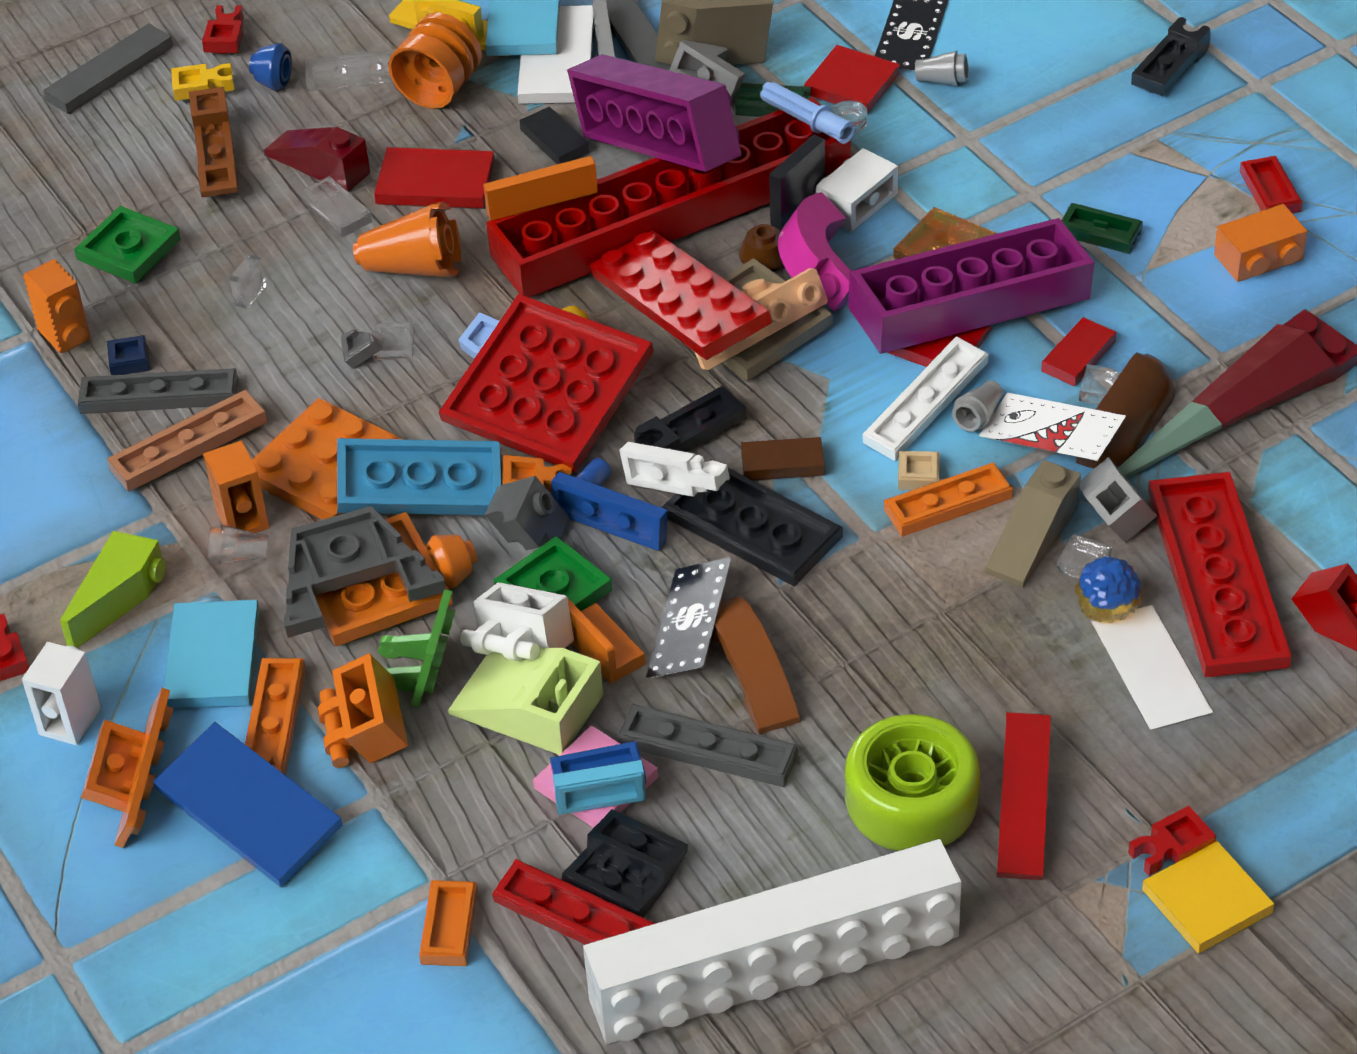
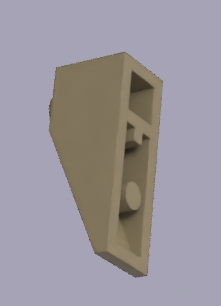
[985,459,1081,588]

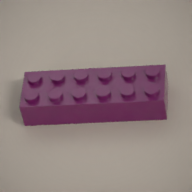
[567,54,742,172]
[848,218,1095,354]

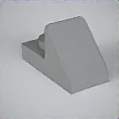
[669,40,745,104]

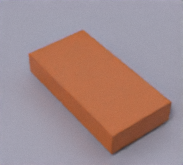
[419,880,478,966]

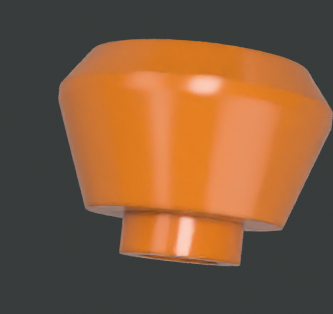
[427,535,478,589]

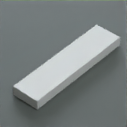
[863,336,989,461]

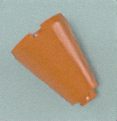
[353,202,462,278]

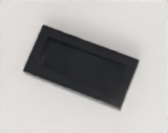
[519,106,590,164]

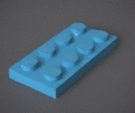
[337,438,501,515]

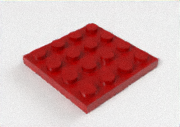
[438,294,654,473]

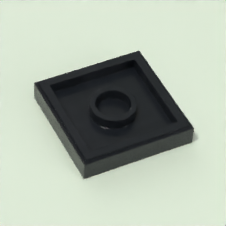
[769,135,825,231]

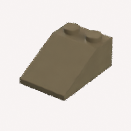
[655,0,774,65]

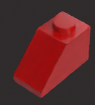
[1291,563,1357,651]

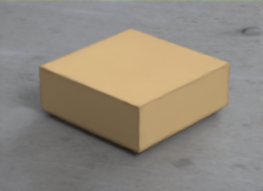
[898,451,940,490]

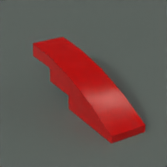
[997,712,1051,880]

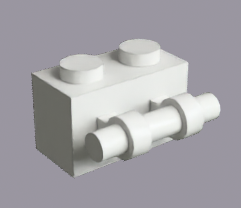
[460,582,574,662]

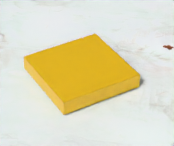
[1142,841,1274,954]

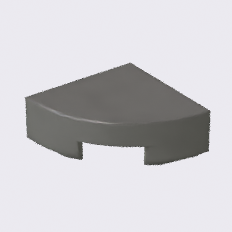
[341,330,383,369]

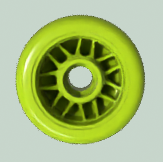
[844,714,981,852]

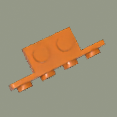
[81,688,173,848]

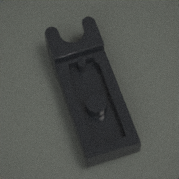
[1131,17,1211,96]
[634,386,746,452]

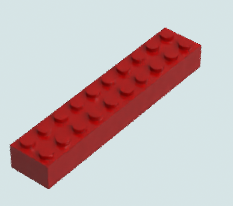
[486,97,851,297]

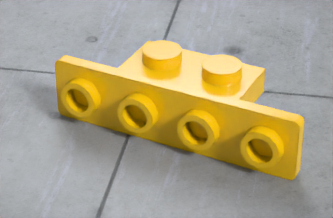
[389,0,509,56]

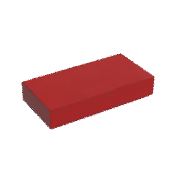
[1239,156,1302,214]
[1041,317,1117,386]

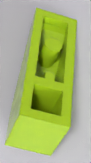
[60,531,166,648]

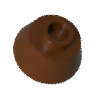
[739,224,784,272]

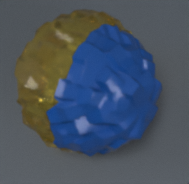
[1075,556,1143,624]

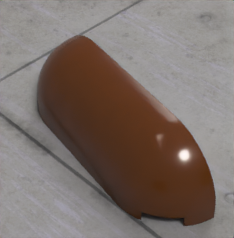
[1076,352,1174,468]

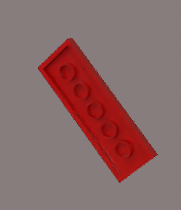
[589,230,772,360]
[1148,472,1292,678]

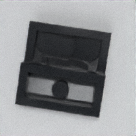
[562,809,688,918]

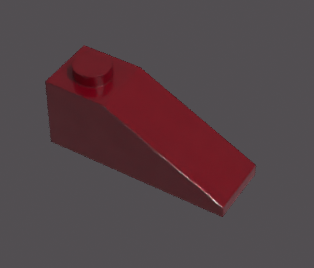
[264,127,371,193]

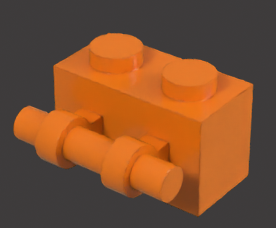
[317,653,408,768]

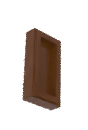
[741,437,825,480]

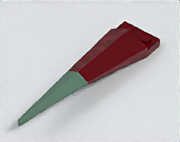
[1118,309,1357,479]

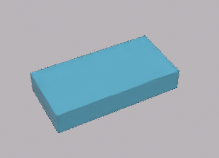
[553,760,646,815]

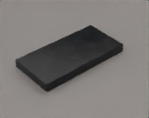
[662,459,843,587]

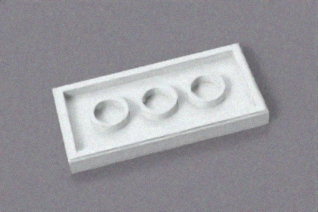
[518,5,594,104]

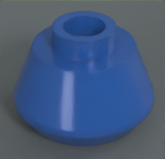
[249,43,292,91]

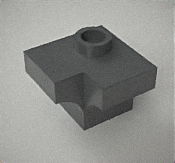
[485,476,570,551]

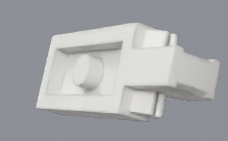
[619,442,730,497]

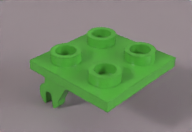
[378,589,456,708]

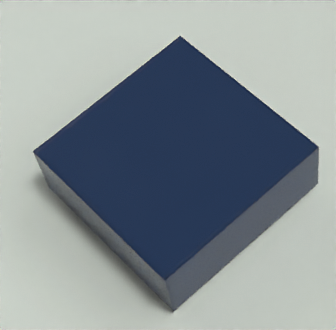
[107,335,150,375]

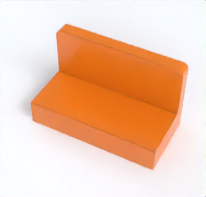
[567,598,645,684]

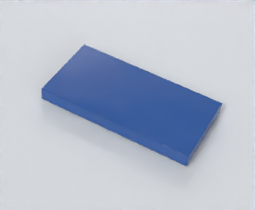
[153,722,343,887]

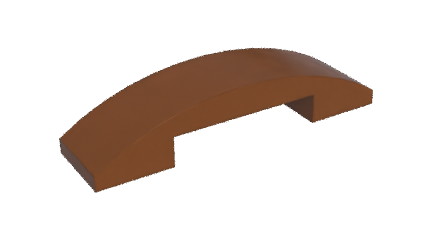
[189,87,238,197]
[712,596,800,734]

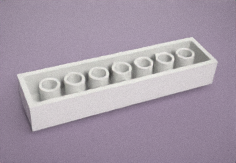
[583,839,961,1045]

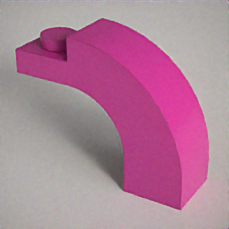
[778,192,851,312]

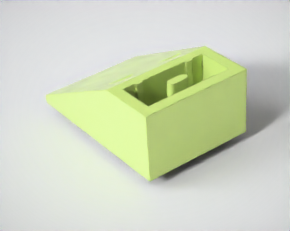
[448,648,603,755]

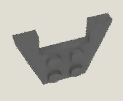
[284,506,446,638]

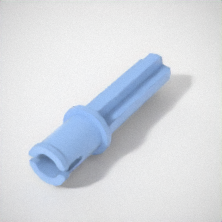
[760,82,855,144]

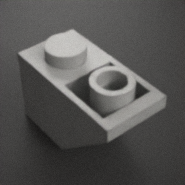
[1080,457,1157,543]

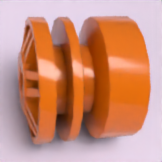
[388,12,482,109]

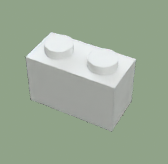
[815,148,898,232]
[22,641,101,746]

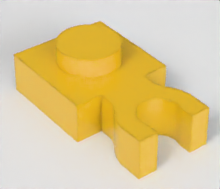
[171,63,234,101]

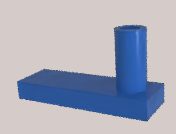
[551,458,668,551]

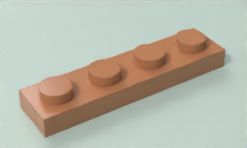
[107,390,267,492]

